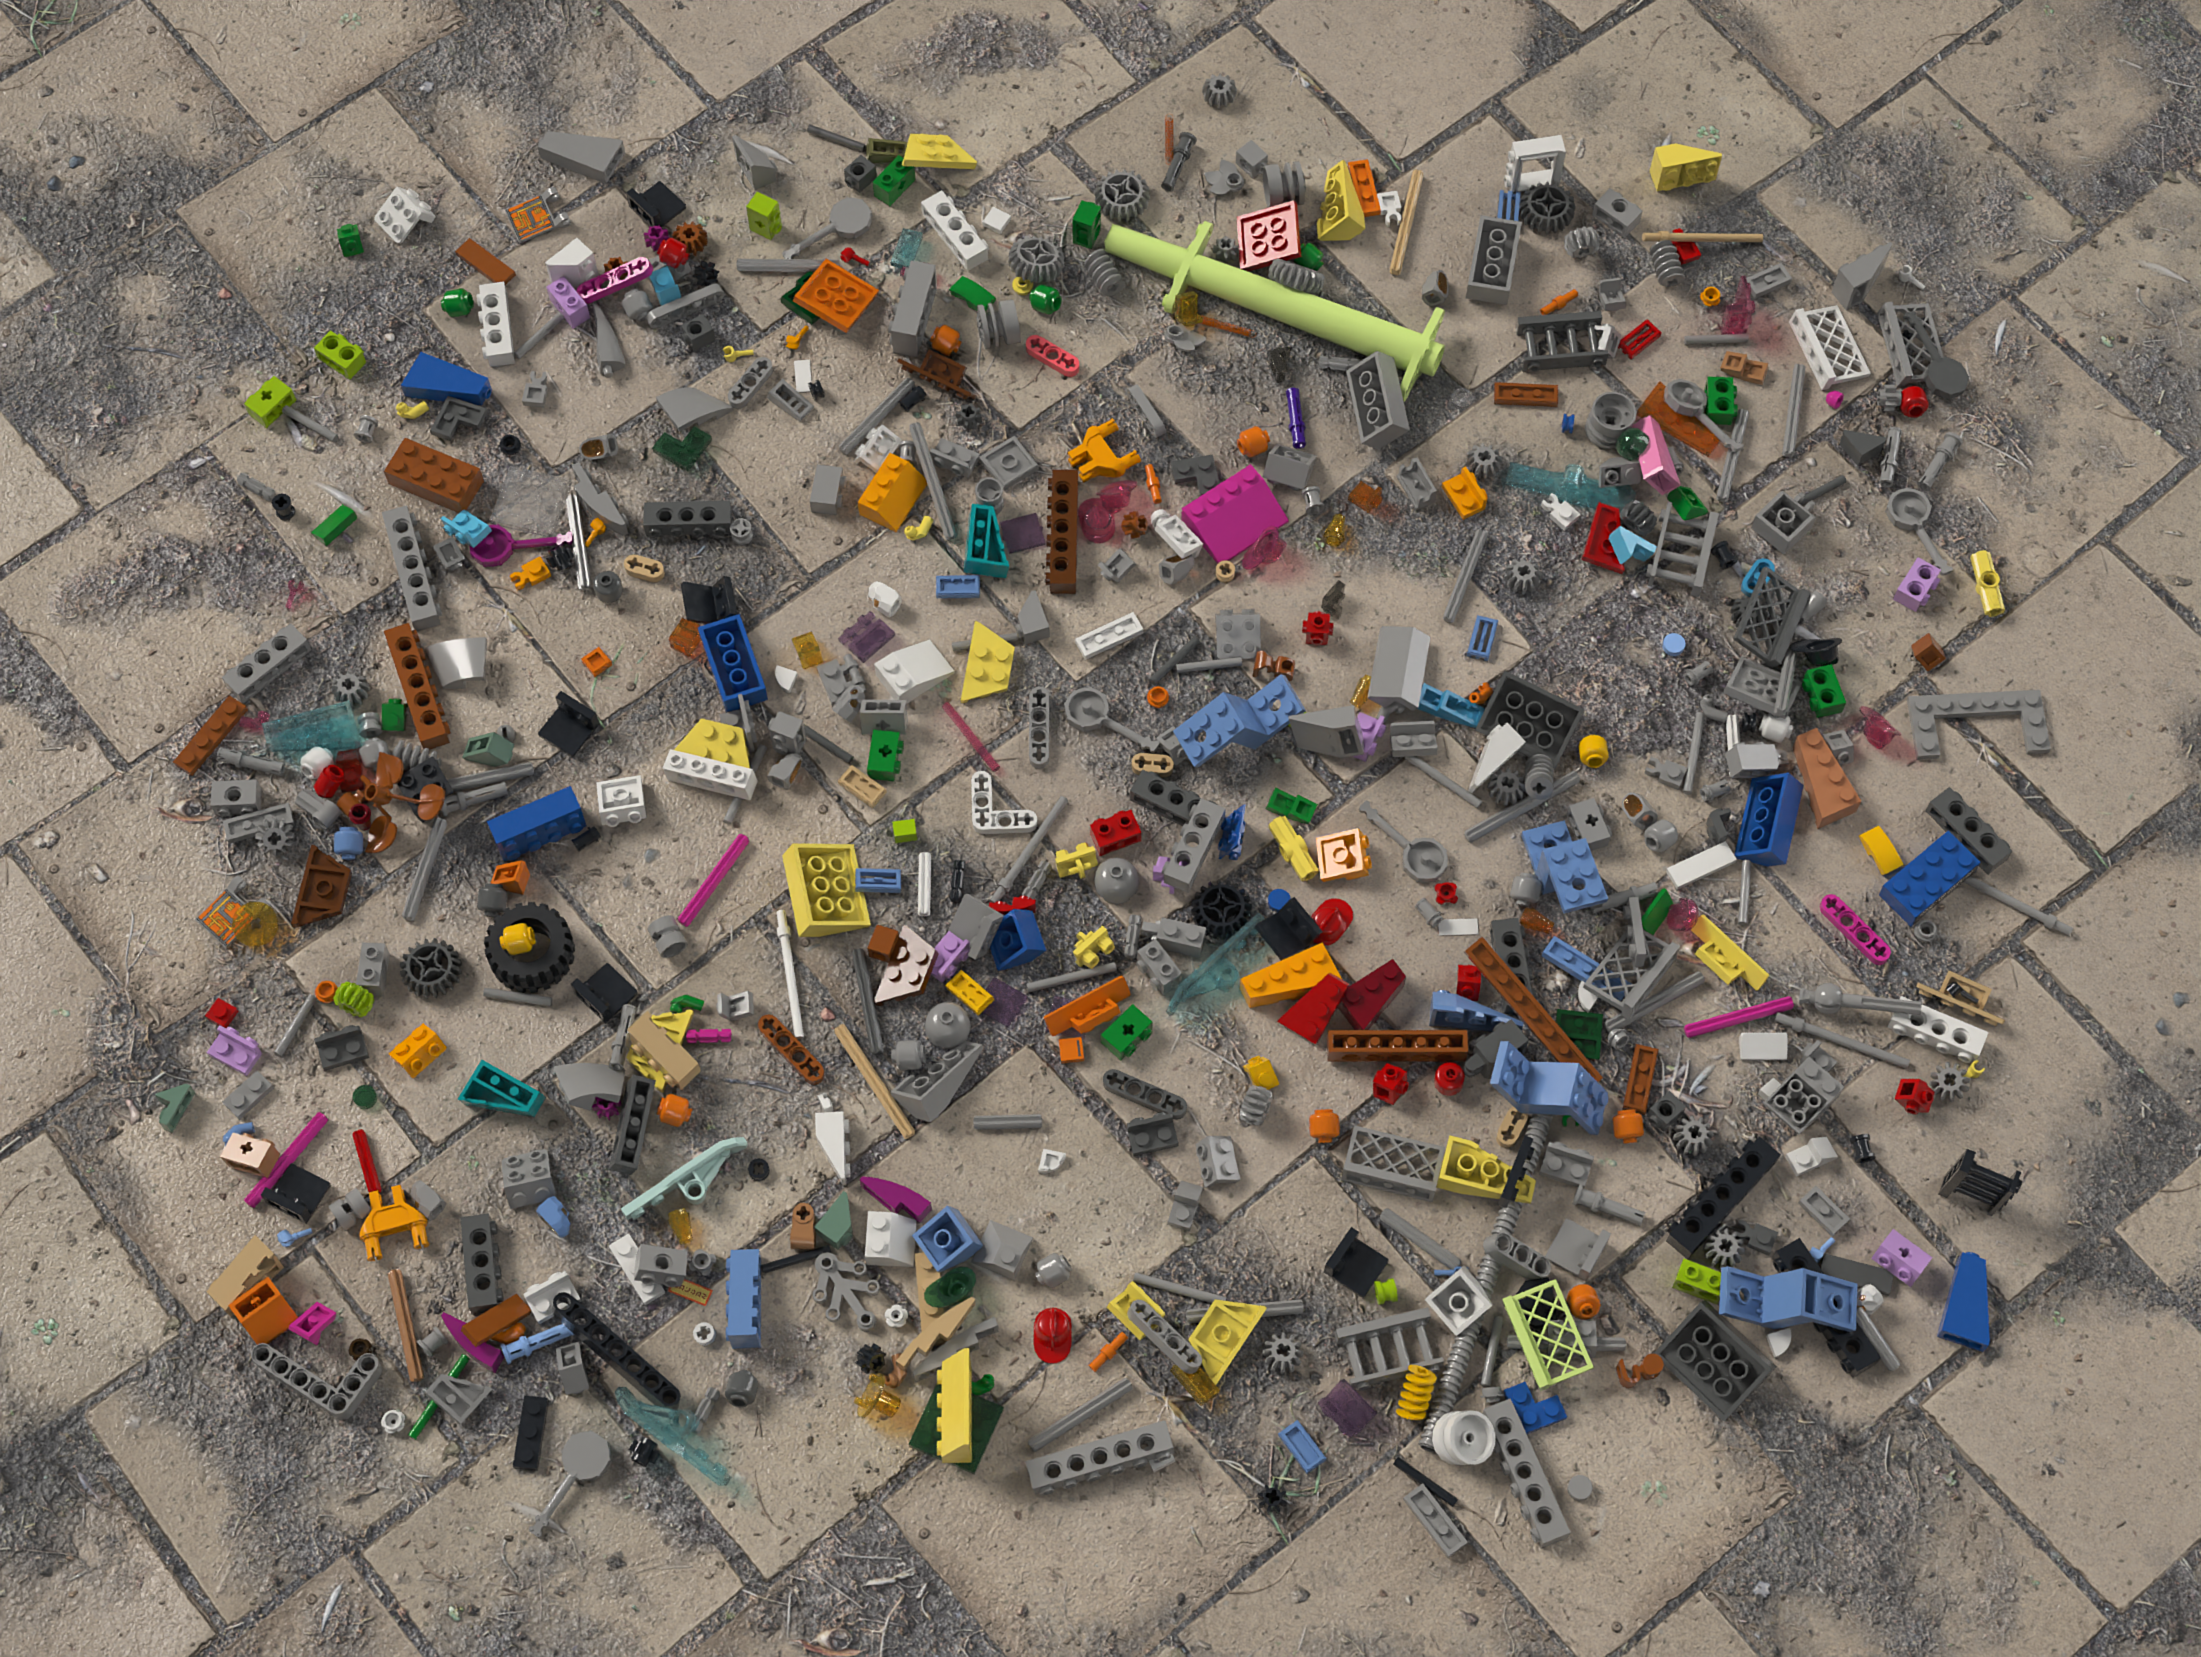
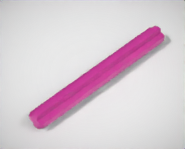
[678,833,749,927]
[1684,996,1794,1038]
[244,1112,328,1208]

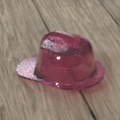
[1096,480,1137,514]
[1078,498,1115,543]
[1242,526,1287,570]
[1859,706,1902,749]

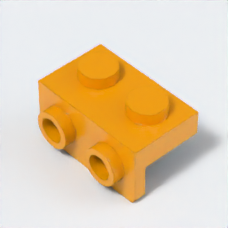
[389,1023,447,1078]

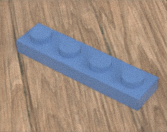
[1541,936,1632,1001]

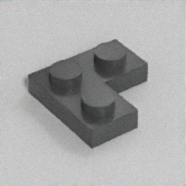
[430,396,488,441]
[1171,454,1220,496]

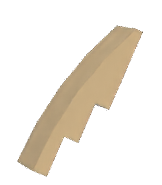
[896,1297,975,1371]

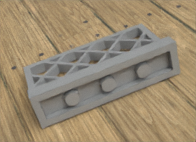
[1877,302,1944,387]
[1583,930,1680,1020]
[1341,1125,1445,1202]

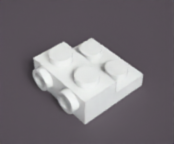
[596,775,647,827]

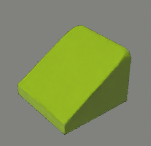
[892,819,917,843]

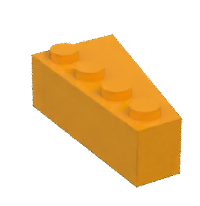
[1239,942,1342,1008]

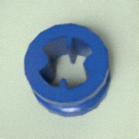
[1561,413,1575,434]

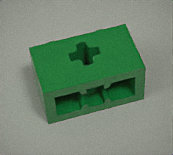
[872,155,916,207]
[867,730,904,782]
[1101,1004,1153,1061]

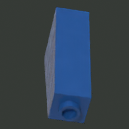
[401,352,492,405]
[1937,1252,1990,1352]

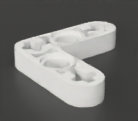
[971,771,1037,834]

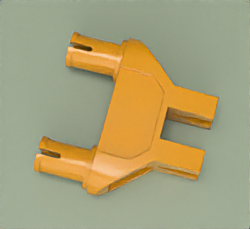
[1068,418,1141,483]
[359,1185,429,1262]

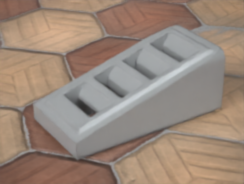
[767,379,814,422]

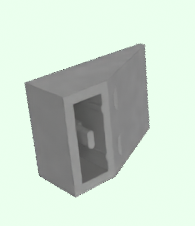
[1832,242,1892,310]
[1288,705,1364,758]
[1763,1057,1844,1135]

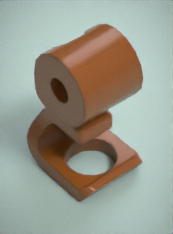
[1252,651,1296,682]
[337,775,372,818]
[1616,1354,1664,1389]

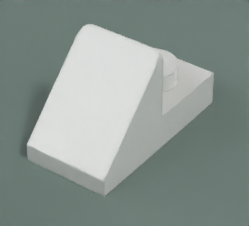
[1785,1137,1838,1177]

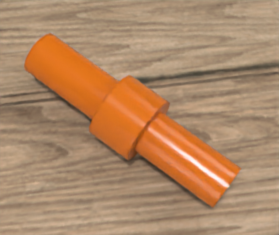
[1540,289,1578,315]
[1145,464,1162,504]
[1088,1332,1128,1372]

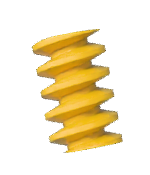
[1396,1365,1437,1420]

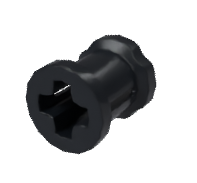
[272,493,295,521]
[1711,541,1738,570]
[1850,1134,1876,1163]

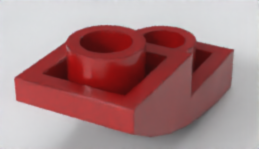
[989,896,1036,916]

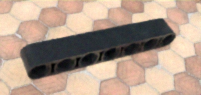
[552,1292,681,1414]

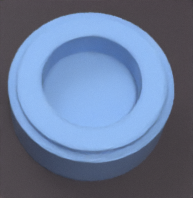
[1662,633,1685,656]

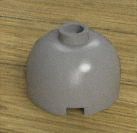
[1094,857,1139,904]
[925,1002,971,1049]

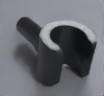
[1946,982,1979,1004]

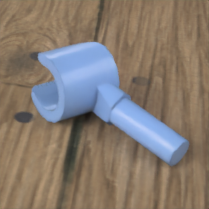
[277,1228,312,1247]
[1810,1237,1835,1263]

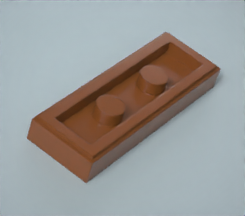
[455,238,516,285]
[1494,382,1558,407]
[1622,1044,1659,1115]
[461,1293,532,1347]

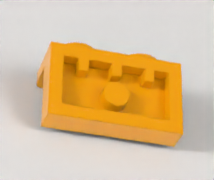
[1441,466,1488,520]

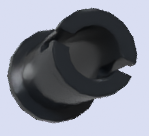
[899,386,927,412]
[571,826,601,852]

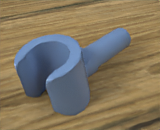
[1434,1266,1469,1277]

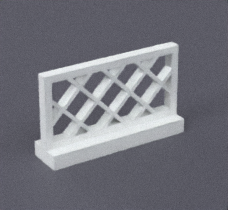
[1789,305,1871,390]

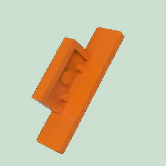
[1044,976,1131,1036]

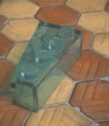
[262,700,362,752]

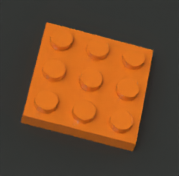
[793,259,879,333]

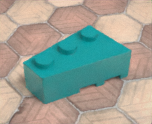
[963,503,1010,578]
[457,1059,546,1117]

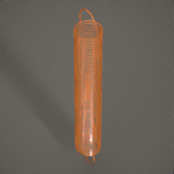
[1165,114,1174,165]
[1197,316,1256,338]

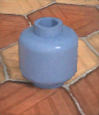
[334,827,363,860]

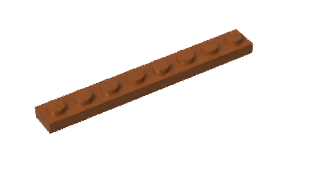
[1464,937,1603,1082]

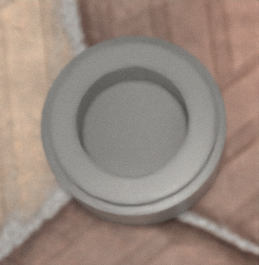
[1567,1475,1593,1501]

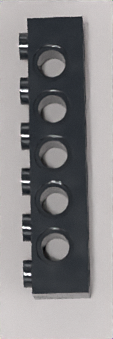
[1666,1137,1781,1260]
[1772,1238,1881,1378]

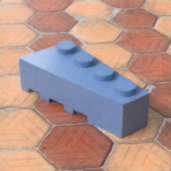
[726,1249,761,1349]

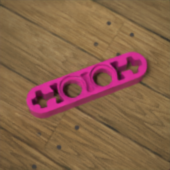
[576,257,653,304]
[1820,894,1891,965]

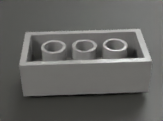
[1466,215,1522,305]
[888,260,937,358]
[1346,351,1410,450]

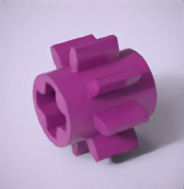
[644,225,669,252]
[592,1097,622,1121]

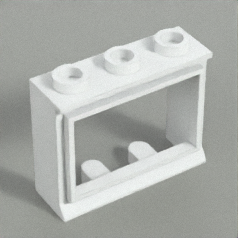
[1504,135,1566,194]

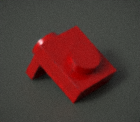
[1456,965,1481,1001]

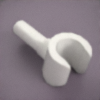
[1899,265,1926,290]

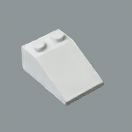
[874,640,955,703]
[1468,722,1526,794]

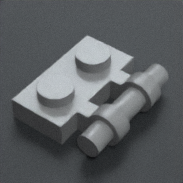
[816,654,867,707]

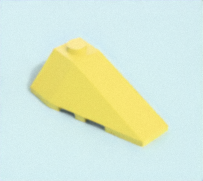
[1317,160,1365,241]
[1436,1135,1536,1204]

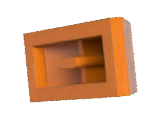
[490,860,530,895]

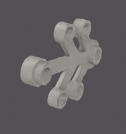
[813,1252,880,1332]

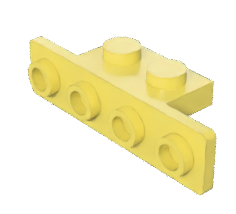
[1691,915,1769,990]

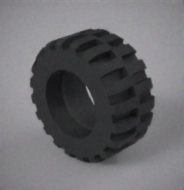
[484,902,575,993]

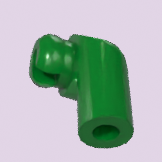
[670,995,704,1014]
[972,1374,995,1396]

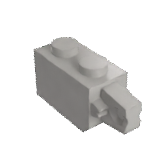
[1725,742,1789,778]
[1141,918,1206,958]

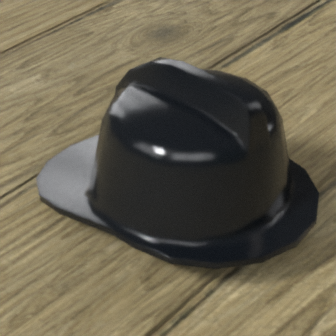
[1789,638,1842,667]

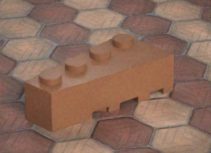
[1793,728,1861,829]

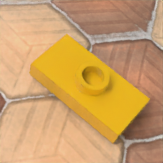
[945,970,994,1016]

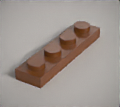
[173,695,248,776]

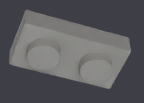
[1744,263,1792,299]
[222,1071,274,1120]
[1798,1186,1850,1237]

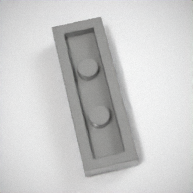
[223,802,295,844]
[1623,897,1646,967]
[1403,1484,1468,1558]

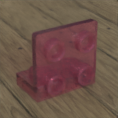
[1720,276,1755,335]

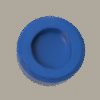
[1268,889,1291,912]

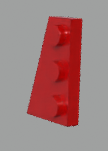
[1581,502,1624,574]
[1277,973,1350,1044]

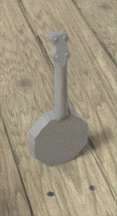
[782,197,873,259]
[1664,378,1744,452]
[1885,487,1953,576]
[1064,687,1160,753]
[1359,800,1448,883]
[529,1430,612,1538]

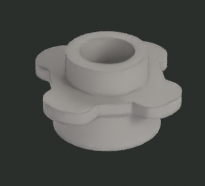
[689,1249,716,1276]

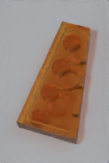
[1636,381,1720,457]

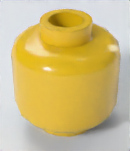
[1579,735,1609,768]
[500,923,536,955]

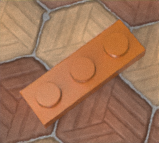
[1347,159,1381,217]

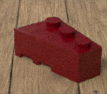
[1338,959,1406,1030]

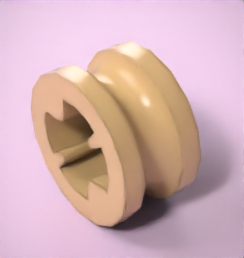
[1216,561,1235,583]

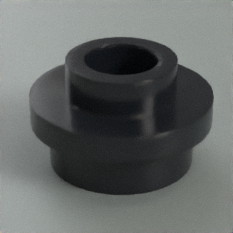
[499,434,521,455]

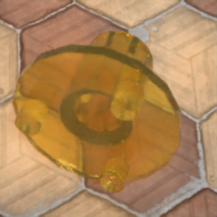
[853,1373,901,1418]

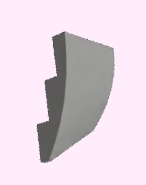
[656,387,734,432]
[425,637,487,689]
[552,1063,625,1111]

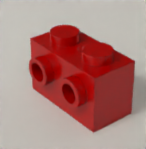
[1090,810,1141,856]

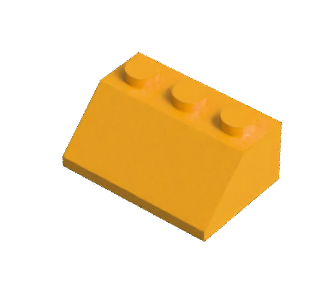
[858,453,927,533]

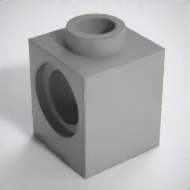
[1236,140,1268,178]

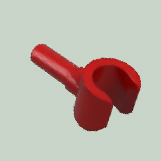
[840,247,870,266]

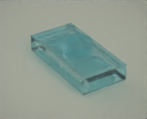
[891,228,923,269]

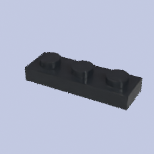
[1498,1135,1535,1208]
[513,1396,549,1471]

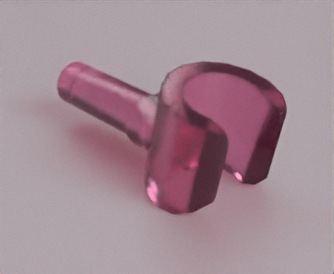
[285,579,304,609]

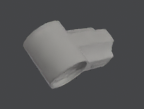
[295,788,342,829]

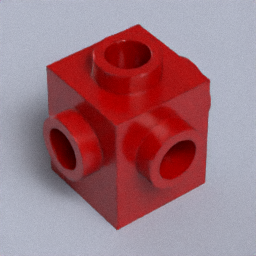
[1302,611,1334,646]
[1373,1063,1409,1105]
[1895,1079,1935,1115]

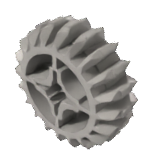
[1094,169,1150,222]
[1008,235,1065,284]
[1268,259,1325,294]

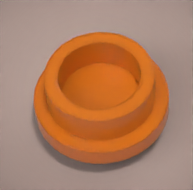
[1147,686,1169,708]
[315,981,338,1003]

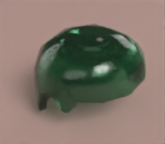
[1616,428,1649,461]

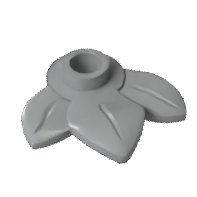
[1204,160,1244,195]
[1164,322,1206,352]

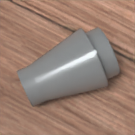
[1800,591,1827,623]

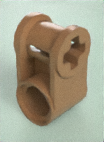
[790,1203,816,1250]

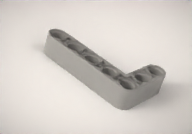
[251,1343,383,1420]

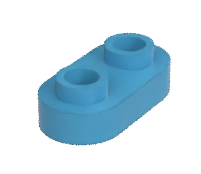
[1741,558,1775,597]

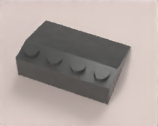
[1475,671,1585,769]
[1653,1300,1777,1421]

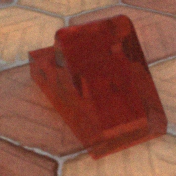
[335,748,364,793]

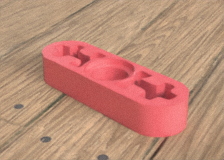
[1026,335,1079,377]

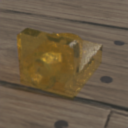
[791,631,823,669]

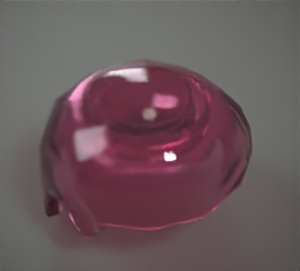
[1667,898,1699,932]

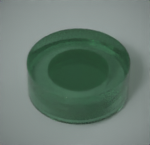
[353,1085,377,1109]

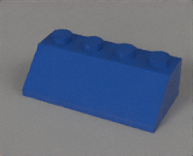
[1734,773,1804,867]

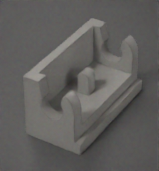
[1396,457,1437,510]

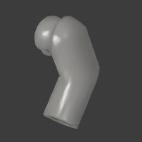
[1700,694,1728,723]

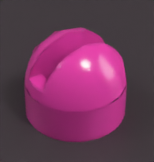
[1826,391,1844,409]

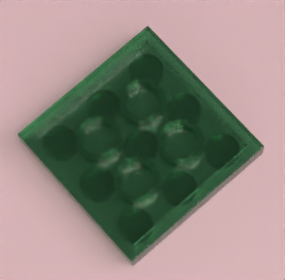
[908,1383,1004,1475]

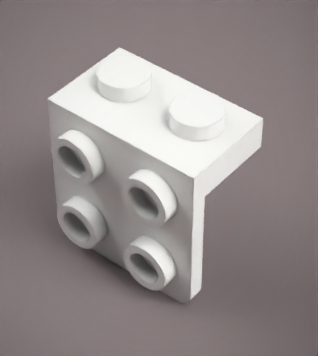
[374,187,436,243]

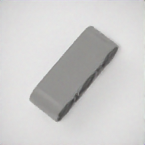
[1483,1232,1551,1280]

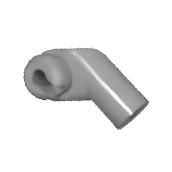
[1376,701,1406,725]

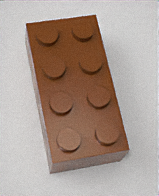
[384,438,484,513]

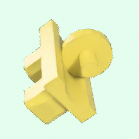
[1055,842,1098,879]
[1073,926,1115,969]

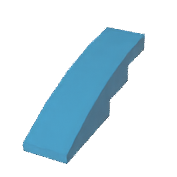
[1417,683,1485,728]

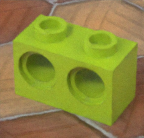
[314,330,366,380]
[1672,1258,1721,1305]

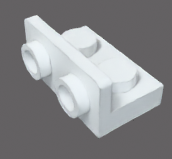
[853,425,902,473]
[1155,514,1203,559]
[523,1271,581,1324]

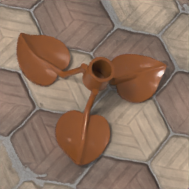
[365,752,445,853]

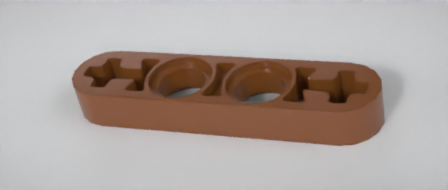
[758,1014,825,1085]

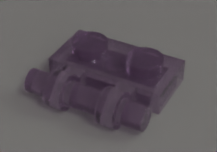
[838,611,895,663]

